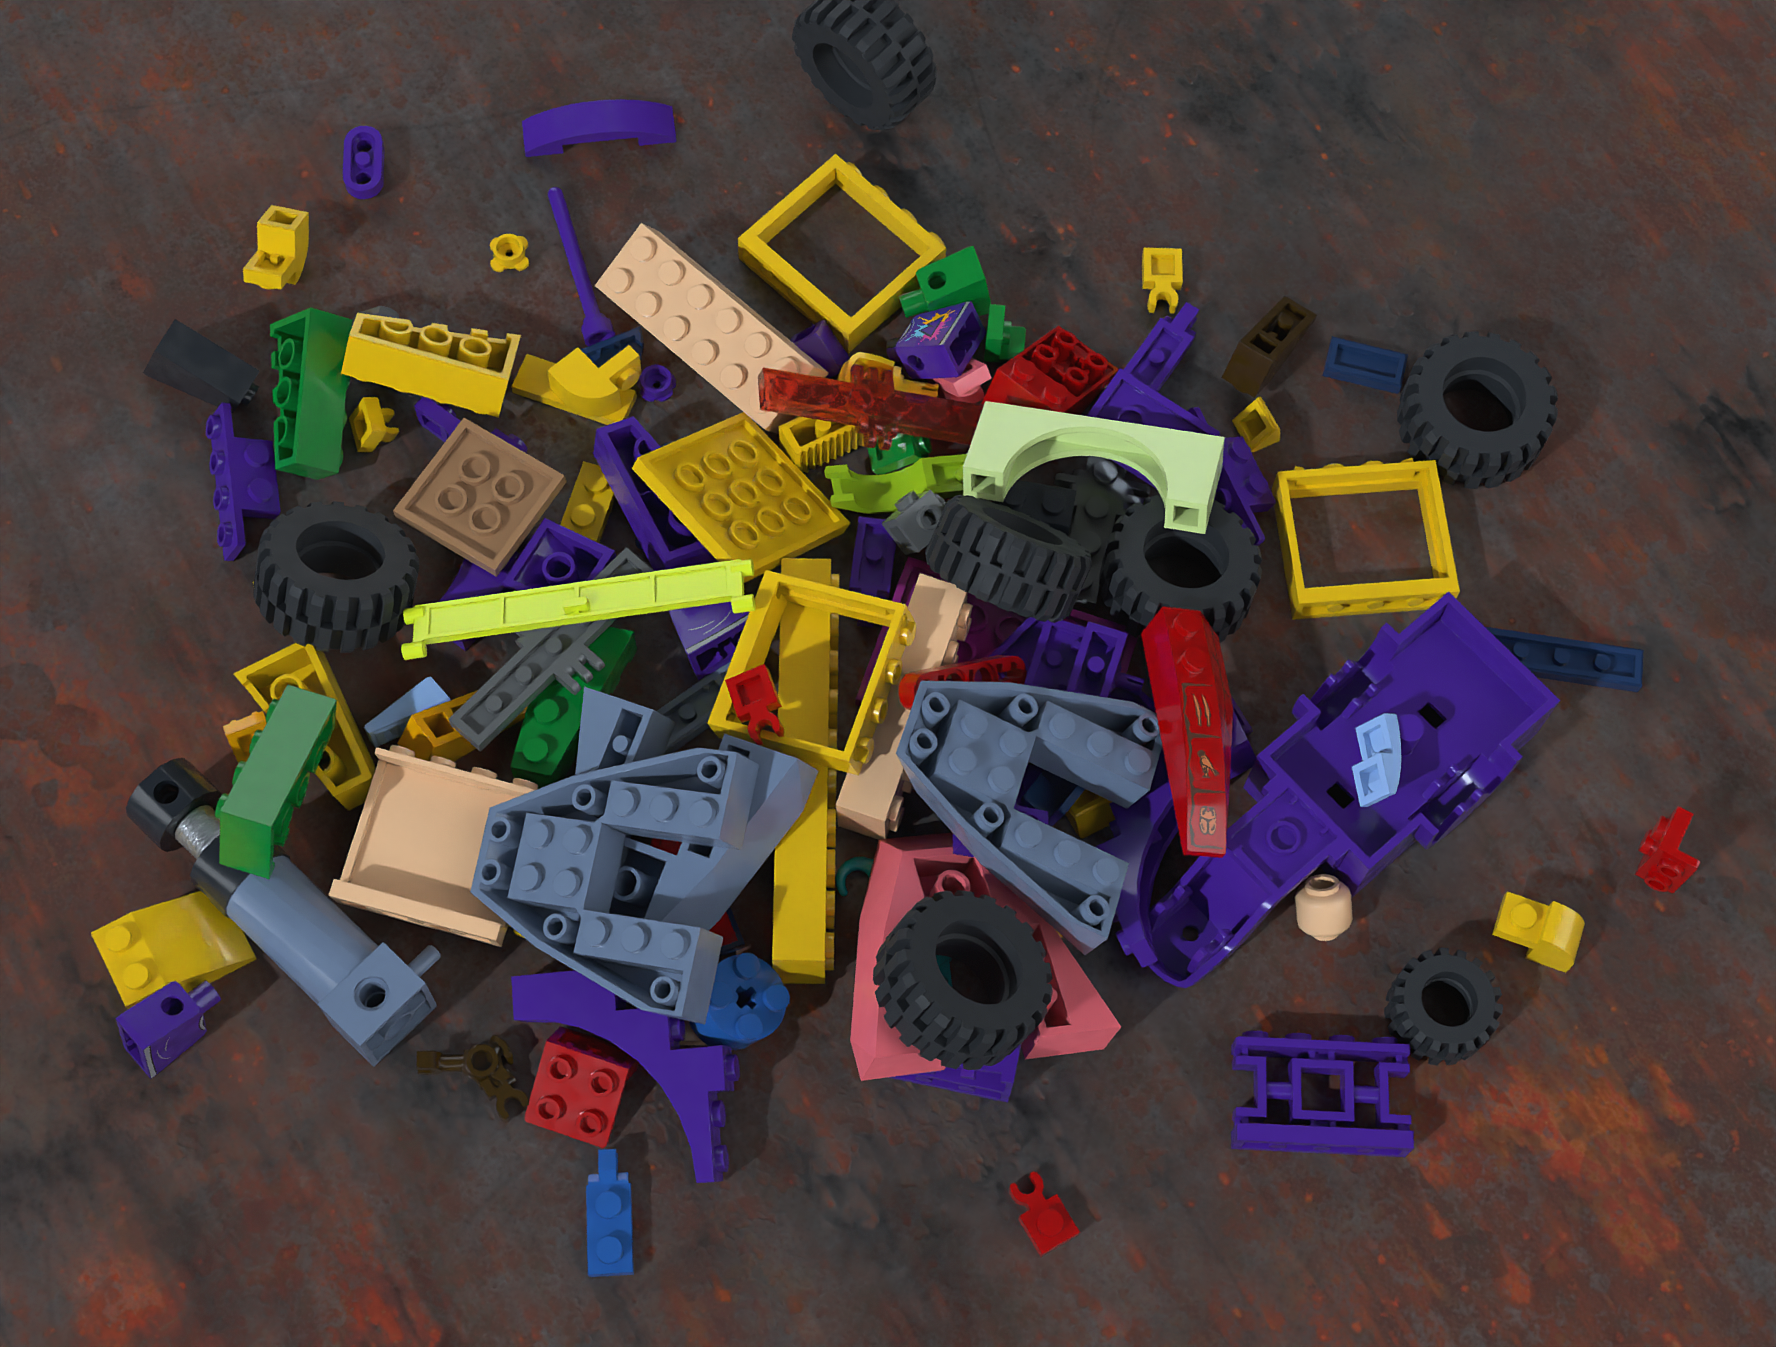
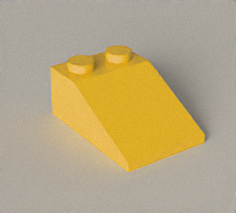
[91,891,257,1009]

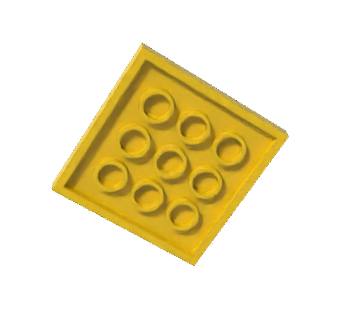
[632,412,850,583]

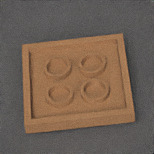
[393,418,566,577]

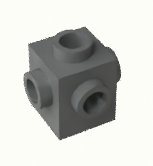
[881,490,946,555]

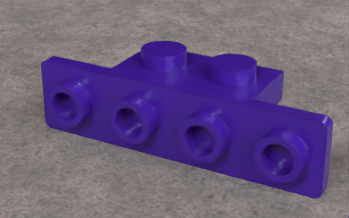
[206,402,281,561]
[1188,407,1277,546]

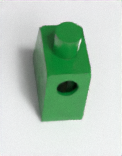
[899,246,991,318]

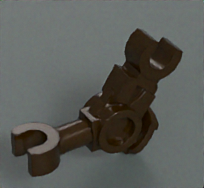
[416,1035,529,1123]

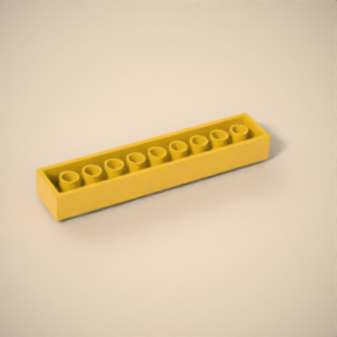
[772,558,839,984]

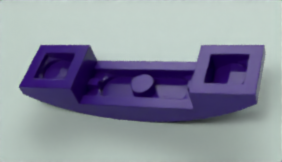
[522,99,676,157]

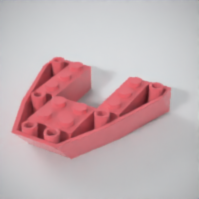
[850,832,1121,1081]

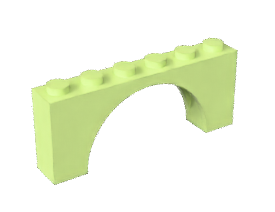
[963,401,1225,534]

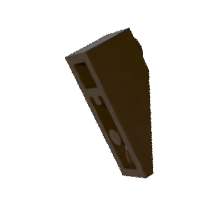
[1221,296,1317,398]

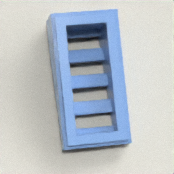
[364,676,451,747]

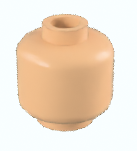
[1295,874,1353,941]

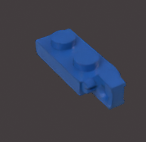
[586,1149,634,1277]

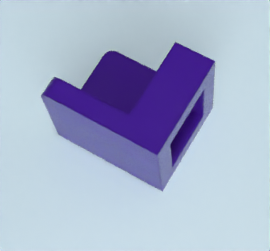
[790,319,849,382]

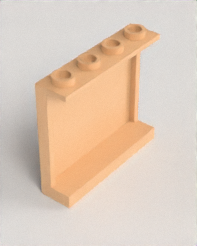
[329,745,538,947]

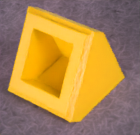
[1232,397,1280,452]

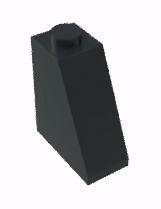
[143,319,260,413]

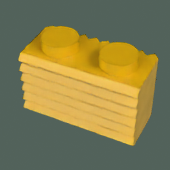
[778,394,866,473]

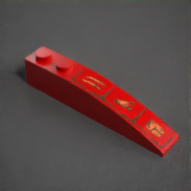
[1141,606,1233,858]

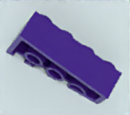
[593,416,718,571]

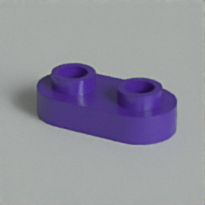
[343,126,385,199]

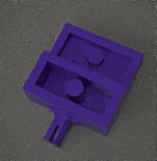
[1024,620,1145,698]

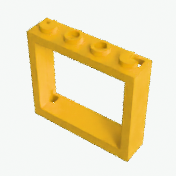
[738,154,946,354]
[1272,458,1460,620]
[707,570,916,776]

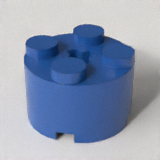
[689,953,790,1050]

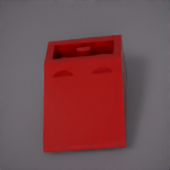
[981,325,1119,415]

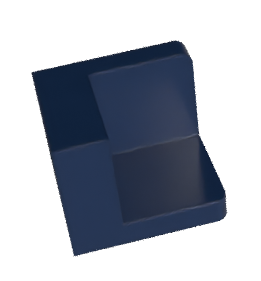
[1021,770,1085,827]

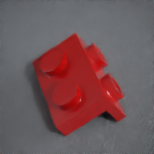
[1634,806,1700,893]

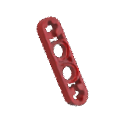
[898,655,1027,710]

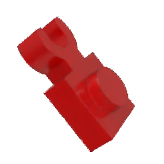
[725,664,784,746]
[1009,1171,1080,1257]

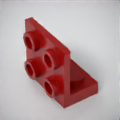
[524,1026,639,1148]

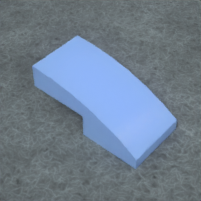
[1352,713,1401,807]

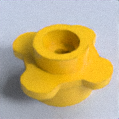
[490,234,529,272]

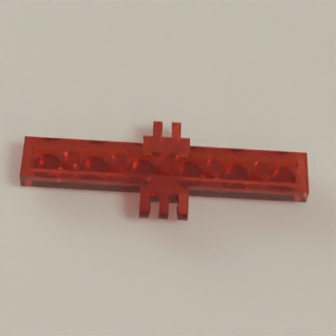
[757,364,984,451]

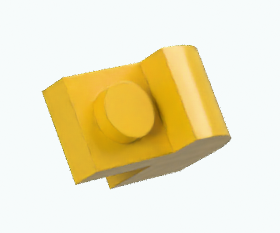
[243,205,309,290]
[547,345,642,417]
[1492,891,1585,973]

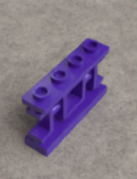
[1231,1031,1414,1157]

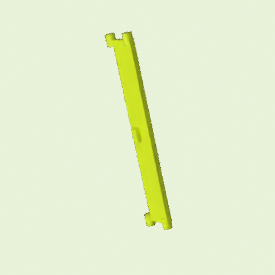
[401,559,756,660]

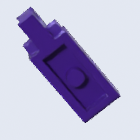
[1124,302,1199,392]
[849,516,896,628]

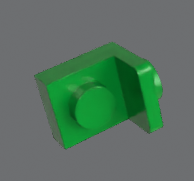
[984,304,1026,363]
[866,420,932,475]

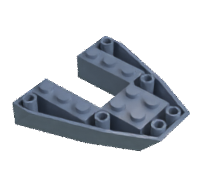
[896,681,1162,955]
[575,687,818,931]
[470,748,759,1025]

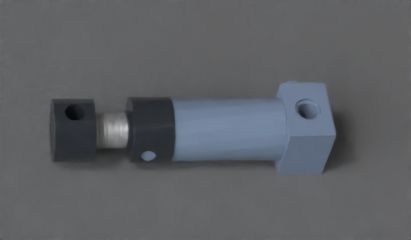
[126,758,441,1067]

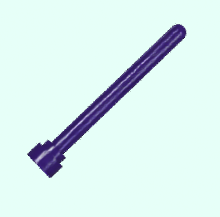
[548,187,615,346]

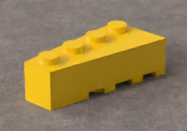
[341,313,521,418]
[234,643,376,811]

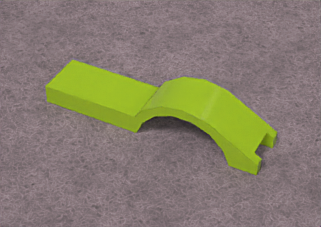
[824,454,967,514]

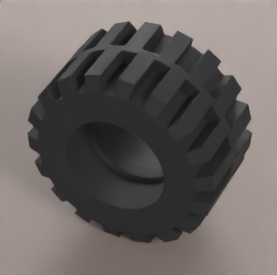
[1384,948,1503,1066]

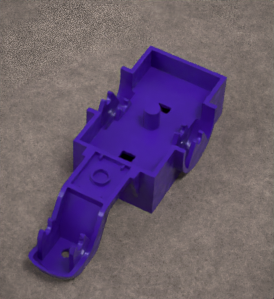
[1148,592,1560,988]

